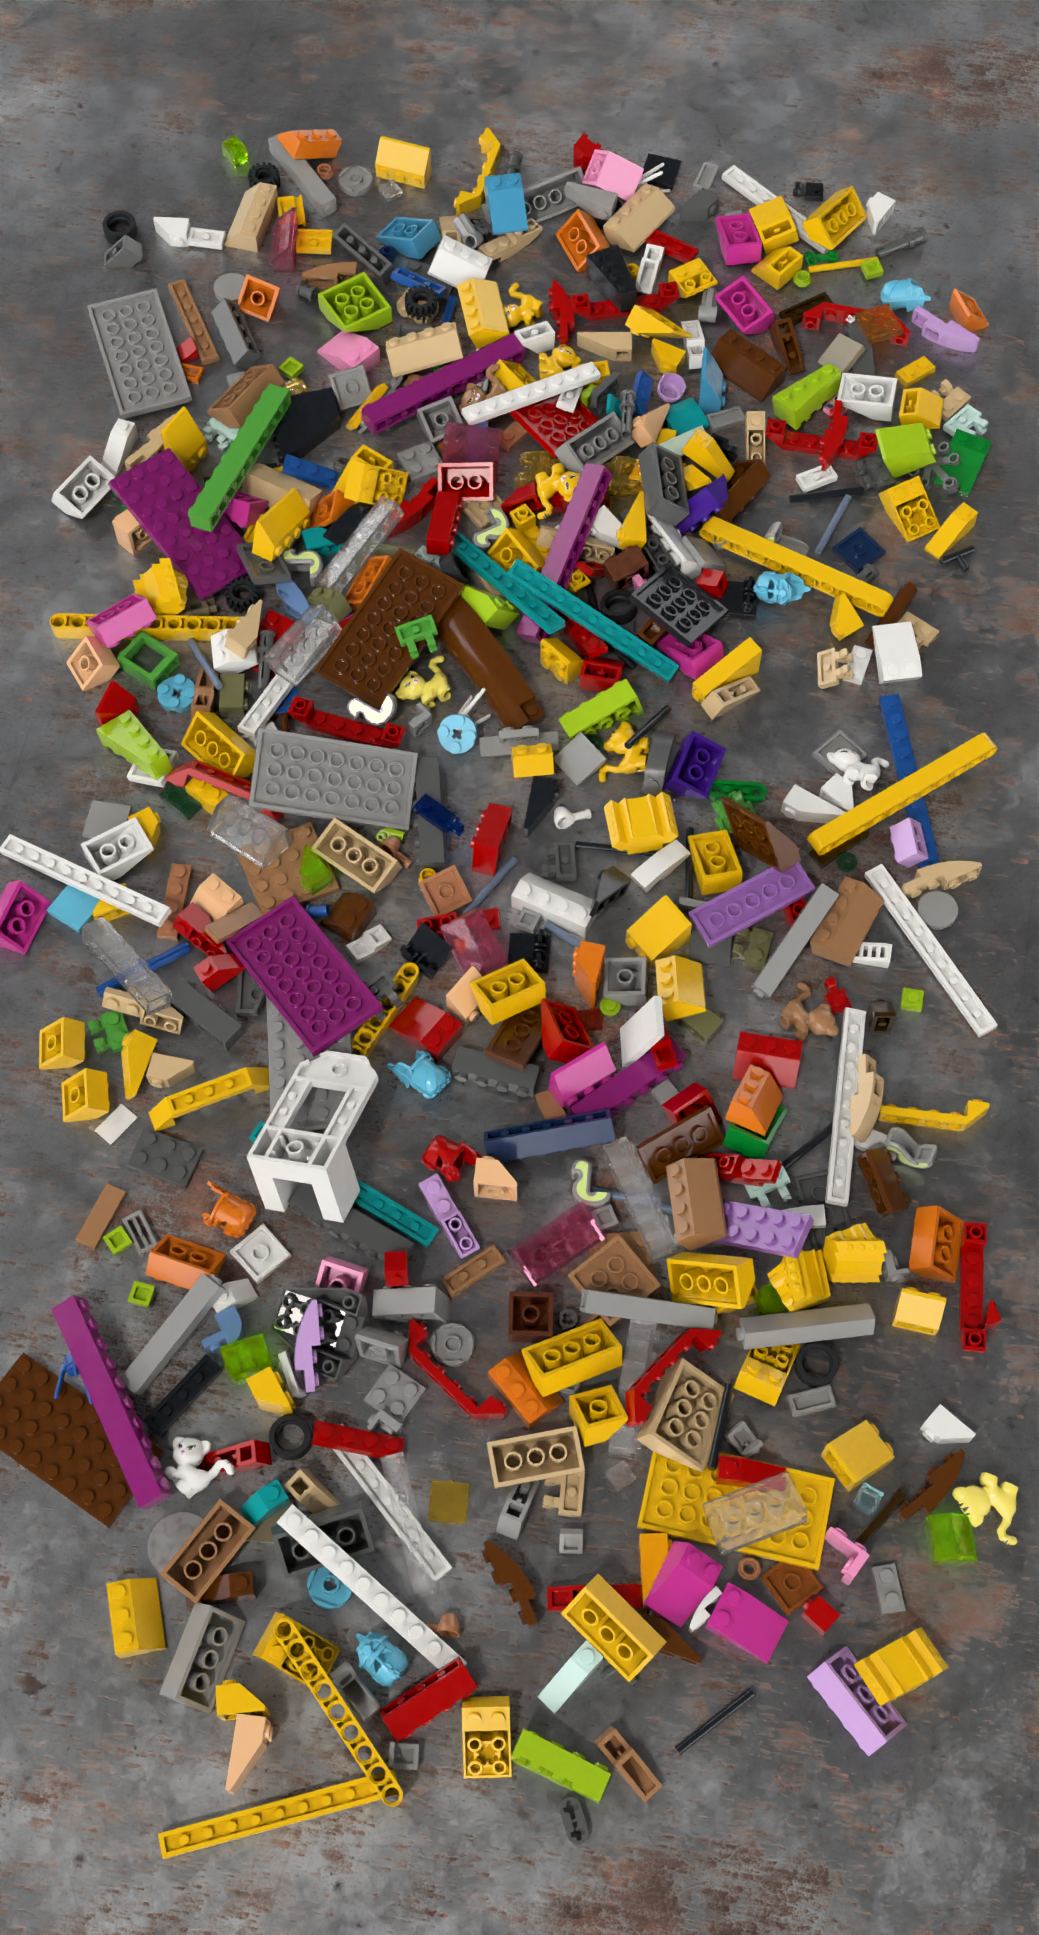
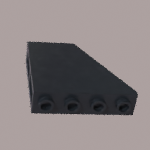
[272,387,341,463]

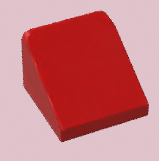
[176,337,199,363]
[983,1300,1001,1330]

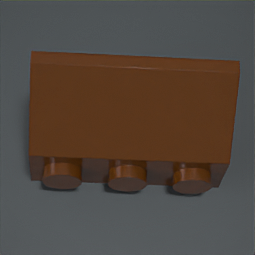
[856,1147,909,1219]

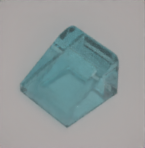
[852,1482,884,1517]

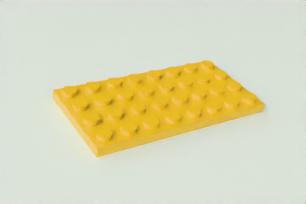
[637,1452,835,1571]

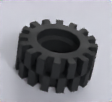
[248,162,280,190]
[404,285,437,320]
[225,576,260,614]

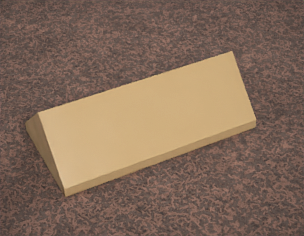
[242,463,324,520]

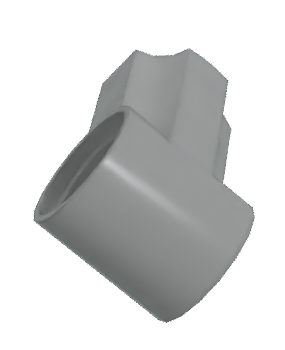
[452,212,483,249]
[698,288,719,323]

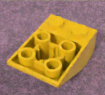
[749,195,799,254]
[331,444,394,504]
[344,460,409,509]
[878,476,940,543]
[734,1343,801,1406]
[252,1612,341,1692]
[462,1696,512,1779]

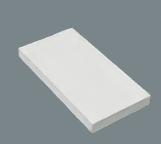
[620,996,665,1068]

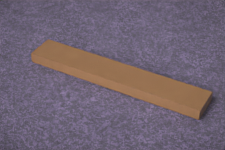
[168,279,220,366]

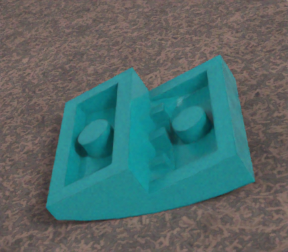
[664,397,709,437]

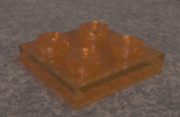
[855,303,903,345]

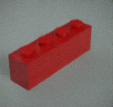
[426,491,463,555]
[379,1657,478,1742]

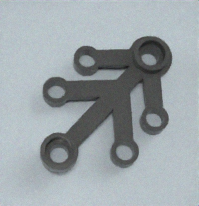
[909,442,961,494]

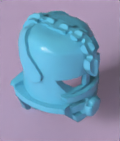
[880,278,931,312]
[753,571,811,606]
[387,1050,451,1099]
[356,1631,409,1686]

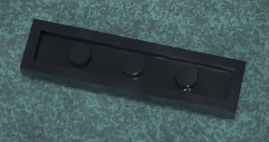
[143,1354,223,1437]

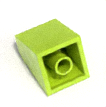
[875,422,937,479]

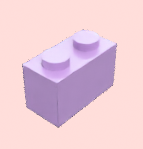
[890,817,929,868]

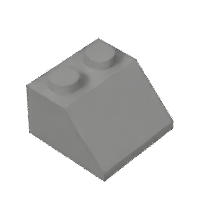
[417,396,466,444]
[603,957,649,1006]

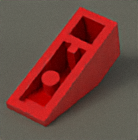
[199,1439,272,1476]
[716,1455,786,1492]

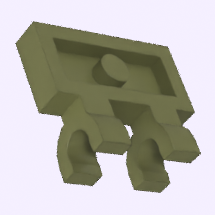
[730,927,774,971]

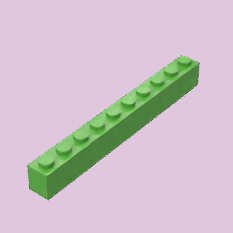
[188,384,291,532]

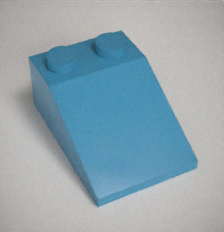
[484,173,528,235]
[376,217,441,259]
[699,348,726,414]

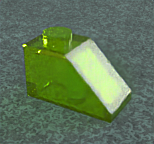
[299,844,333,895]

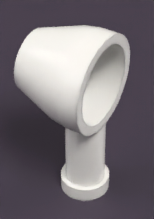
[554,806,591,829]

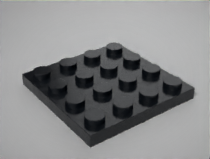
[628,563,728,648]

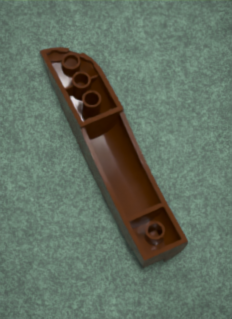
[435,595,545,730]

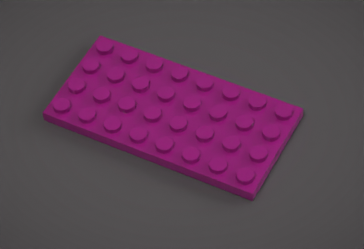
[108,448,248,601]
[225,896,383,1057]

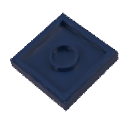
[832,527,886,574]

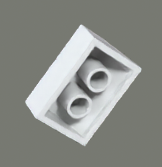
[427,235,492,288]
[51,455,115,519]

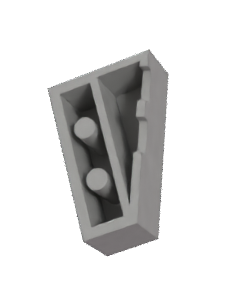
[372,1284,451,1324]

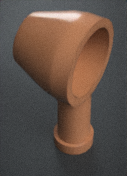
[378,836,413,869]
[424,1613,460,1638]

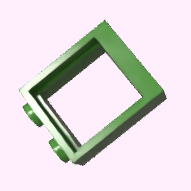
[117,631,180,691]

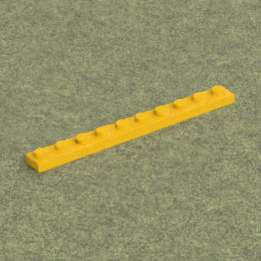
[158,1769,399,1859]

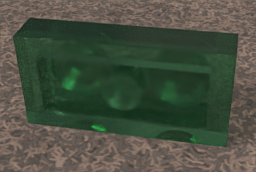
[159,783,202,821]

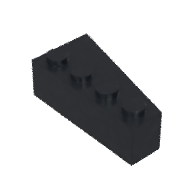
[586,244,637,312]

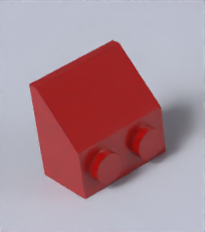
[661,1082,723,1125]

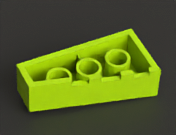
[772,363,842,430]
[558,679,644,741]
[96,710,172,780]
[511,1728,611,1804]

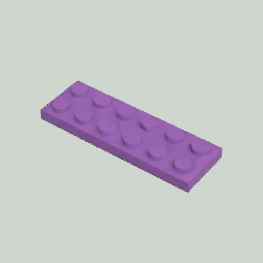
[688,862,816,948]
[714,1200,814,1259]

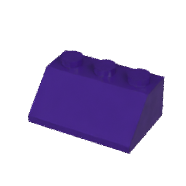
[676,474,728,534]
[663,730,726,799]

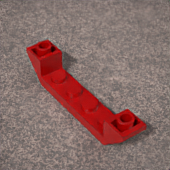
[570,281,679,322]
[801,302,911,346]
[765,418,878,460]
[288,696,406,748]
[165,760,283,826]
[959,1222,987,1353]
[409,1318,507,1420]
[625,1328,722,1428]

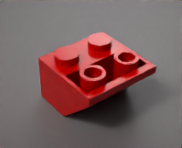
[579,656,625,693]

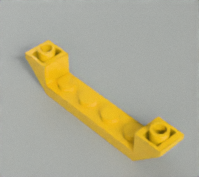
[454,127,501,216]
[510,504,591,592]
[148,1067,269,1132]
[877,1099,990,1131]

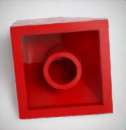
[95,680,140,727]

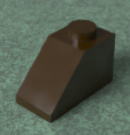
[867,999,896,1033]

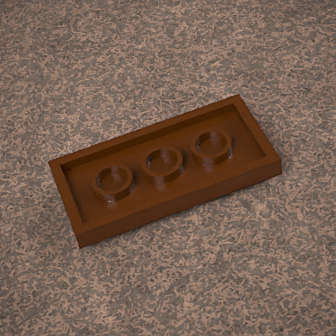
[485,1003,542,1071]
[635,1105,724,1184]

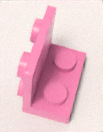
[824,1527,870,1586]

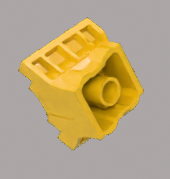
[133,558,188,615]
[604,792,679,855]
[822,1223,887,1283]
[767,1249,831,1312]
[854,1627,949,1706]

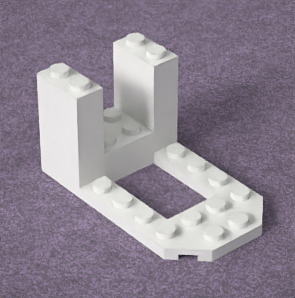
[246,1050,379,1223]

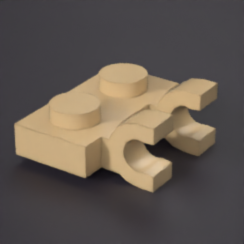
[931,379,972,422]
[898,611,939,650]
[817,647,854,689]
[542,1472,585,1518]

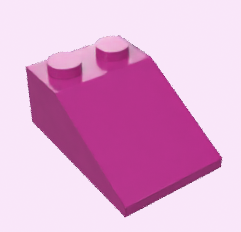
[715,213,762,266]
[656,633,725,680]
[644,1541,723,1628]
[705,1582,789,1664]

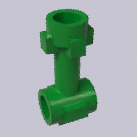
[803,250,838,266]

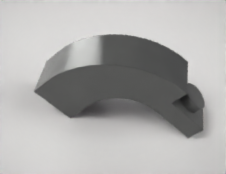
[641,730,676,796]

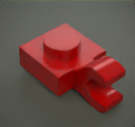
[824,976,852,1015]

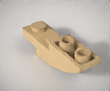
[477,218,543,262]
[124,414,175,471]
[536,525,615,564]
[901,861,982,899]
[102,987,184,1035]
[849,1054,884,1143]

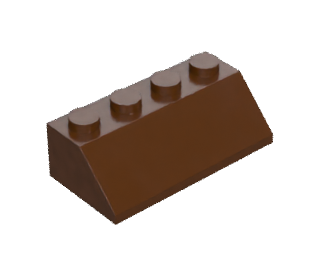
[711,329,787,403]
[710,459,771,523]

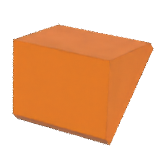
[237,274,281,322]
[949,288,989,332]

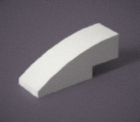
[635,244,665,295]
[681,320,705,369]
[631,840,691,893]

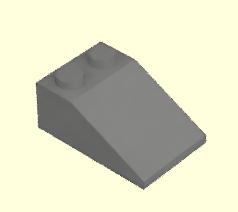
[355,1325,409,1369]

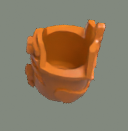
[201,1180,256,1239]

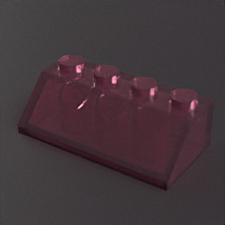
[506,1202,606,1287]

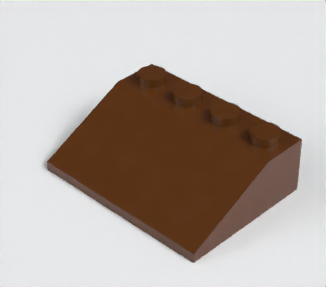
[720,796,801,873]

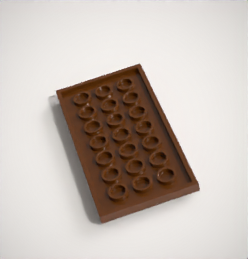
[314,548,465,711]
[0,1352,165,1528]

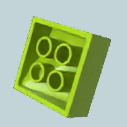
[318,272,392,332]

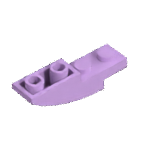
[911,305,980,353]
[418,1174,480,1259]
[294,1299,324,1392]

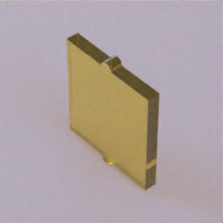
[427,1480,469,1525]

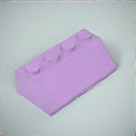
[807,1646,908,1757]

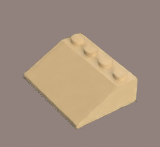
[636,1358,734,1472]

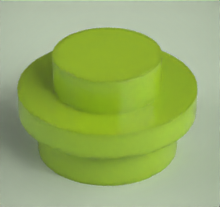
[793,270,811,287]
[600,998,621,1017]

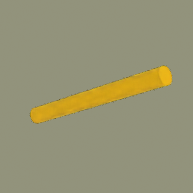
[808,257,878,273]

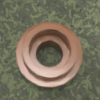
[316,163,333,180]
[738,1557,761,1581]

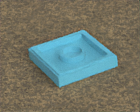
[47,885,100,933]

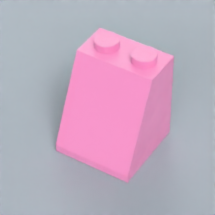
[582,149,644,202]

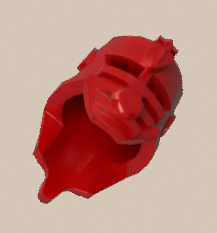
[421,1135,483,1182]

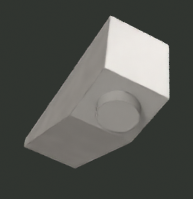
[566,181,618,221]
[496,1480,541,1540]

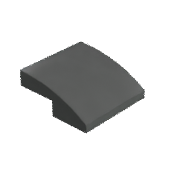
[689,921,732,966]

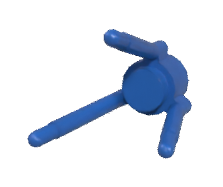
[54,1353,93,1405]

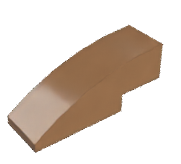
[302,262,358,289]
[191,664,221,719]
[593,1725,662,1802]

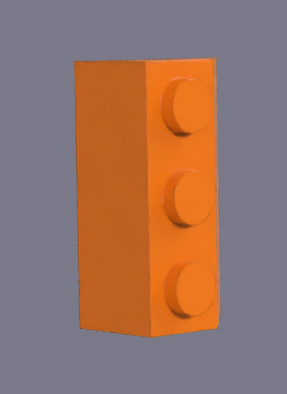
[276,129,342,159]
[555,209,610,273]
[345,555,392,611]
[572,940,606,1009]
[725,1064,783,1136]
[909,1205,964,1283]
[145,1234,227,1290]
[488,1351,565,1430]

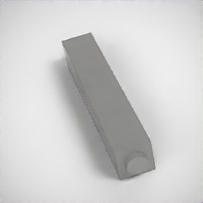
[268,132,337,218]
[750,883,839,998]
[121,1273,226,1395]
[579,1288,718,1330]
[736,1303,876,1350]

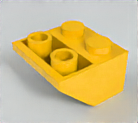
[751,246,803,290]
[668,258,718,298]
[899,387,944,429]
[540,638,584,685]
[891,1287,947,1336]
[246,1366,296,1416]

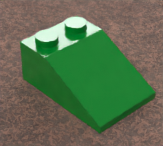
[933,429,992,496]
[723,1105,789,1160]

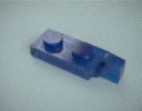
[413,793,465,837]

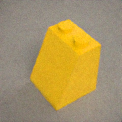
[625,895,692,969]
[821,1420,895,1493]

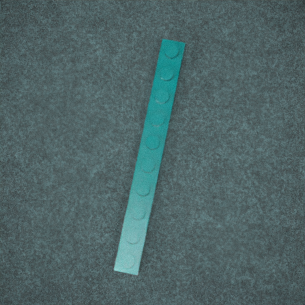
[451,531,565,635]
[506,558,679,683]
[249,1121,440,1249]

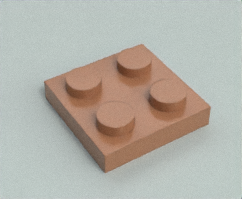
[418,865,473,916]

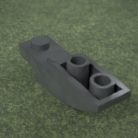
[618,507,675,573]

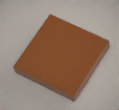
[759,1562,825,1616]

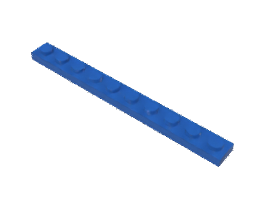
[879,694,940,869]

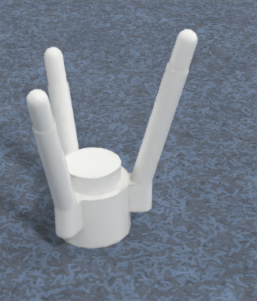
[636,163,671,193]
[455,688,491,733]

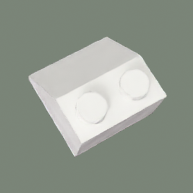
[211,629,259,674]

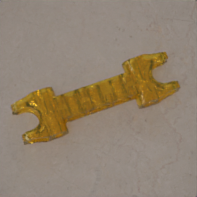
[513,451,641,497]

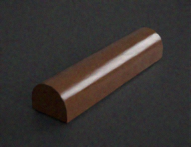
[865,581,917,649]

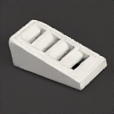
[853,942,892,968]

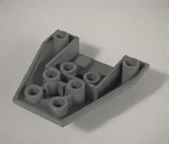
[271,1287,369,1381]

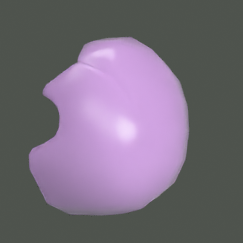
[657,372,686,403]

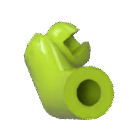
[376,828,406,843]

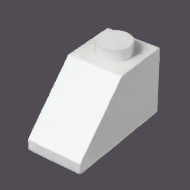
[866,192,896,235]
[153,217,191,247]
[514,321,555,354]
[819,773,854,812]
[213,1278,259,1314]
[920,1404,976,1444]

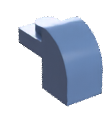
[201,1305,244,1354]

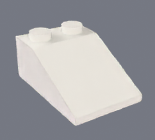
[837,373,897,421]
[872,621,922,684]
[81,817,154,881]

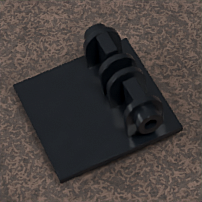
[719,576,758,616]
[400,922,453,980]
[508,929,551,973]

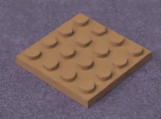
[236,822,340,915]

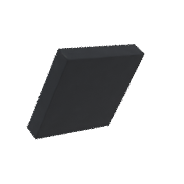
[642,153,682,190]

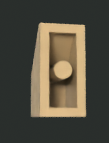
[146,1053,197,1088]

